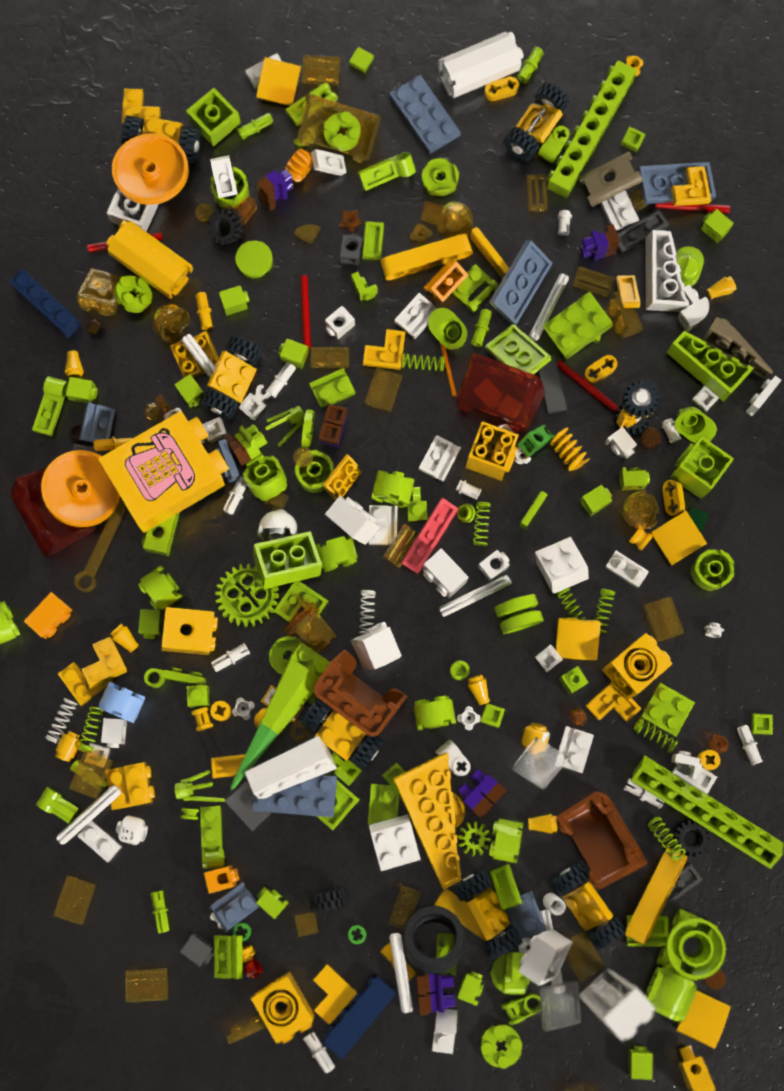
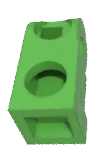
[517,424,554,458]

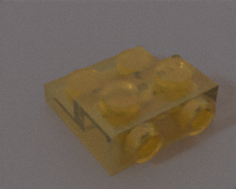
[77,268,121,316]

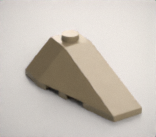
[702,317,773,380]

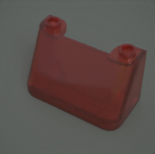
[456,353,546,432]
[11,466,95,557]

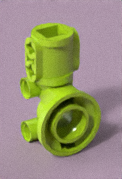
[644,908,726,1022]

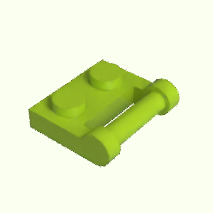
[451,264,499,313]

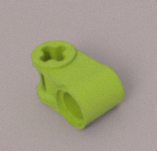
[538,126,570,164]
[501,992,542,1026]

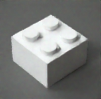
[107,189,159,232]
[325,496,380,545]
[535,537,589,594]
[423,548,468,598]
[369,814,420,871]
[519,929,573,986]

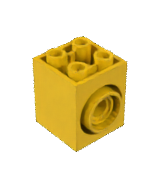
[466,421,519,481]
[162,607,218,655]
[601,633,673,700]
[251,972,315,1044]

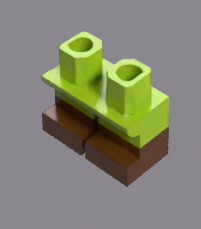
[222,424,267,466]

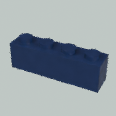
[9,269,81,339]
[323,974,396,1059]

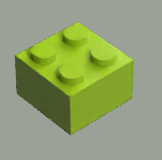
[186,88,241,146]

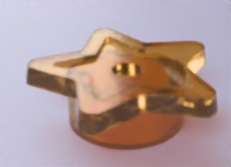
[339,210,363,233]

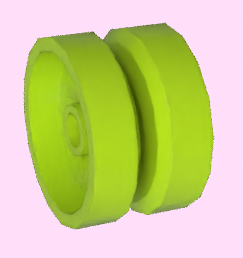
[494,594,544,634]

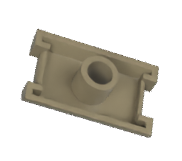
[578,151,643,207]

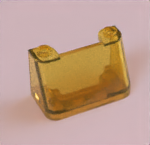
[297,93,381,163]

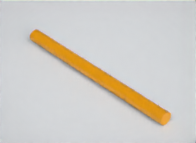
[439,342,457,397]

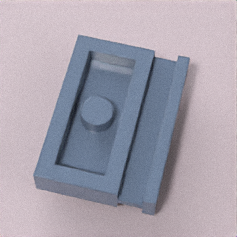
[79,402,115,444]
[215,439,239,485]
[209,882,260,932]
[507,891,547,939]

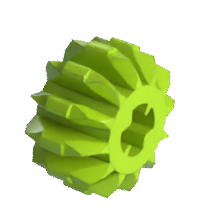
[457,821,492,856]

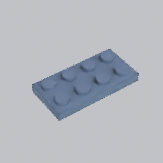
[390,75,461,154]
[637,162,716,204]
[489,240,553,325]
[253,775,337,817]

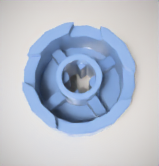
[98,682,145,723]

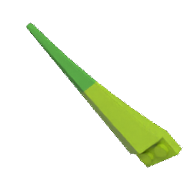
[230,642,330,790]

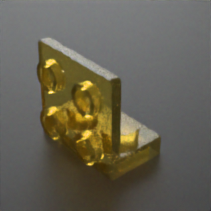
[607,291,643,339]

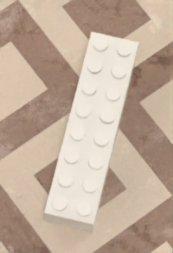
[578,967,655,1041]

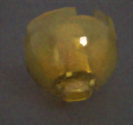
[436,201,473,238]
[152,304,190,343]
[622,490,659,530]

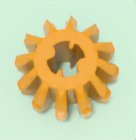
[285,149,313,182]

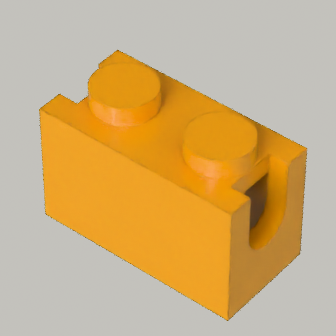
[423,261,468,302]
[24,592,72,639]
[204,865,239,893]

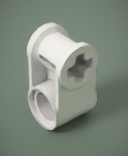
[434,739,470,777]

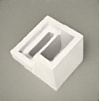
[351,622,402,670]

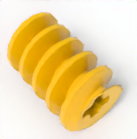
[550,427,590,471]

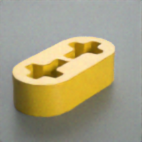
[484,77,519,101]
[584,355,617,384]
[662,480,685,516]

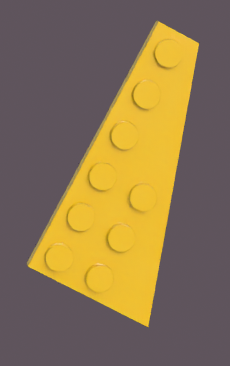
[393,752,461,890]

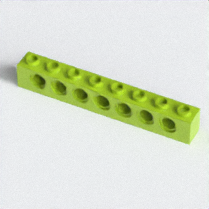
[547,60,637,199]
[631,755,783,869]

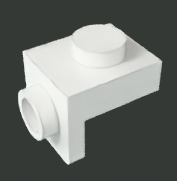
[671,751,702,779]

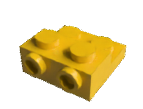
[105,762,155,810]

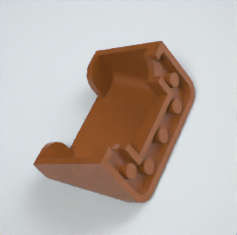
[314,649,408,736]
[556,791,647,889]

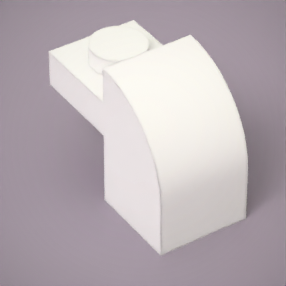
[677,284,709,332]

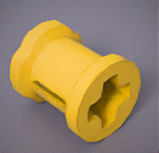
[191,707,213,731]

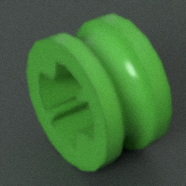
[232,922,251,941]
[348,925,366,944]

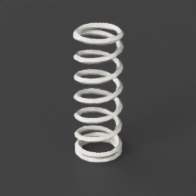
[358,590,376,634]
[45,698,78,744]
[543,893,565,915]

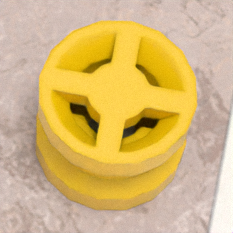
[629,526,653,551]
[210,701,232,722]
[697,750,720,770]

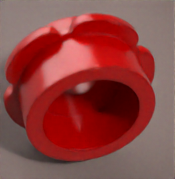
[244,959,262,979]

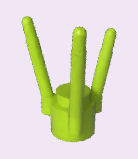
[265,406,305,447]
[175,770,225,802]

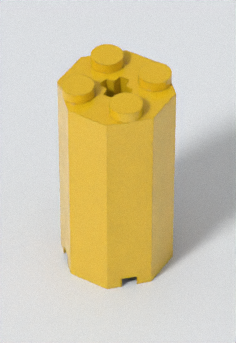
[106,220,193,299]

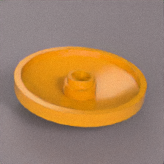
[112,134,189,205]
[41,450,121,527]

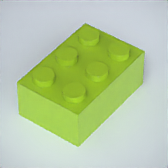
[543,292,613,360]
[253,531,322,589]

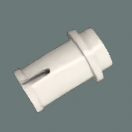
[557,210,572,236]
[661,418,681,444]
[456,480,482,500]

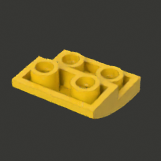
[256,57,301,106]
[170,331,219,378]
[323,454,361,501]
[651,511,707,566]
[555,618,601,660]
[676,990,731,1048]

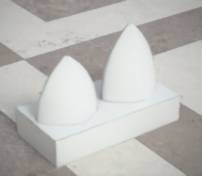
[605,551,649,589]

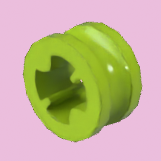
[180,808,199,820]

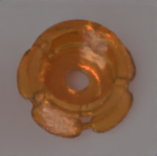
[570,707,587,726]
[709,734,729,754]

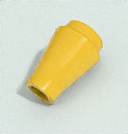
[706,276,737,299]
[65,351,84,379]
[110,624,139,653]
[468,674,490,705]
[528,814,558,834]

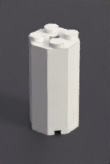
[438,32,523,98]

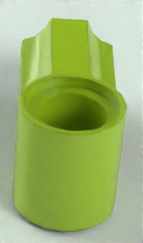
[36,787,80,823]
[503,951,526,995]

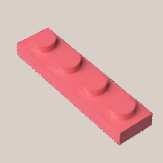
[401,498,458,574]

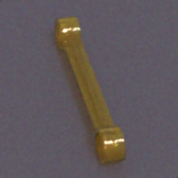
[74,497,127,592]

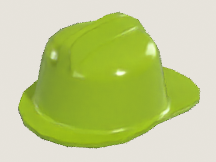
[676,246,704,287]
[428,308,467,350]
[674,407,717,443]

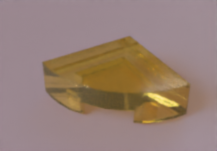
[294,224,320,244]

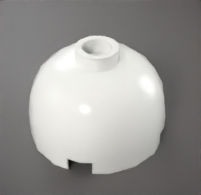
[258,509,297,540]

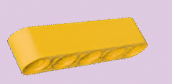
[380,234,473,280]
[625,847,687,945]

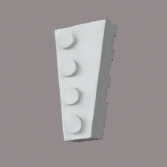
[646,230,689,312]
[245,736,337,799]

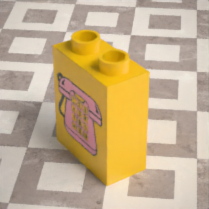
[98,411,229,533]

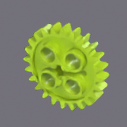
[215,564,279,627]

